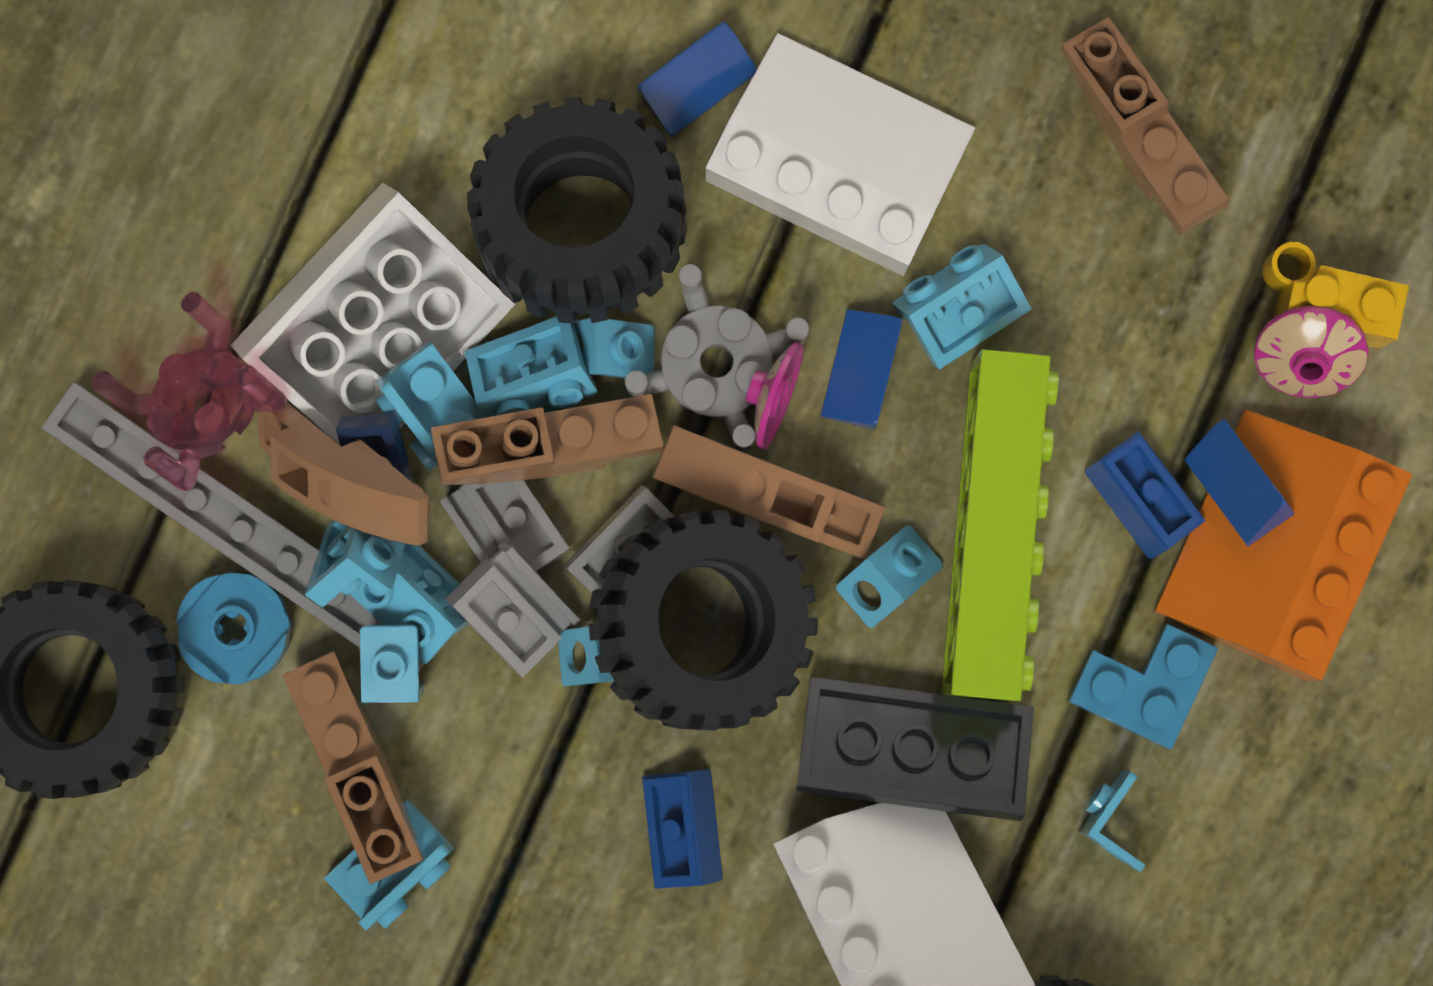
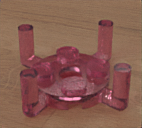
[92,292,286,491]

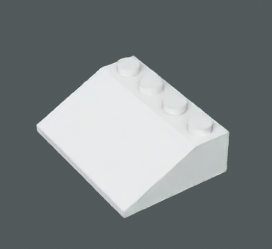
[706,33,975,277]
[230,182,515,445]
[774,803,1036,986]

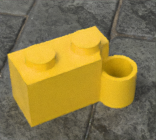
[1262,242,1409,349]

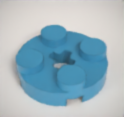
[176,573,293,685]

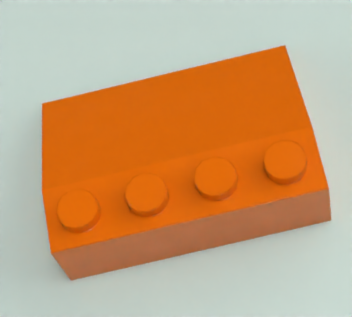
[1154,409,1413,681]

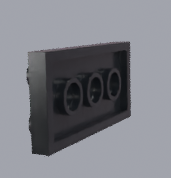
[796,677,1034,821]

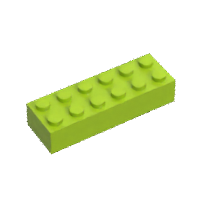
[941,349,1059,701]

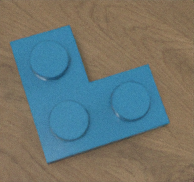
[1067,624,1218,750]

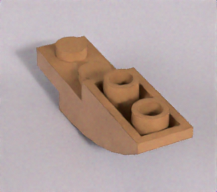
[1061,17,1229,235]
[257,393,430,546]
[430,394,664,485]
[652,425,885,559]
[282,651,424,884]

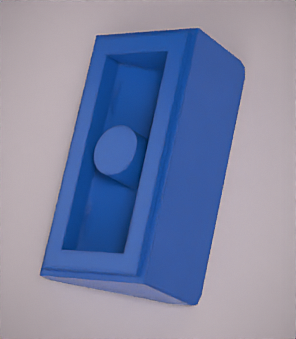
[637,21,757,138]
[820,309,903,430]
[1184,419,1295,546]
[1085,431,1206,559]
[642,769,723,889]

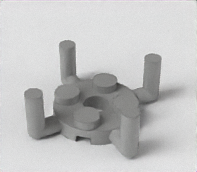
[625,264,809,452]

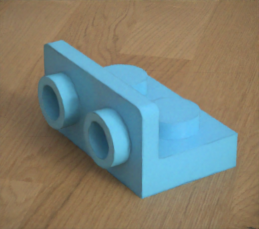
[893,244,1032,370]
[465,317,597,417]
[376,341,486,471]
[305,520,406,608]
[349,544,469,664]
[324,799,455,931]

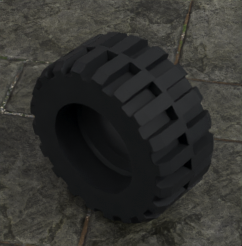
[467,97,687,324]
[588,510,818,731]
[0,580,185,799]

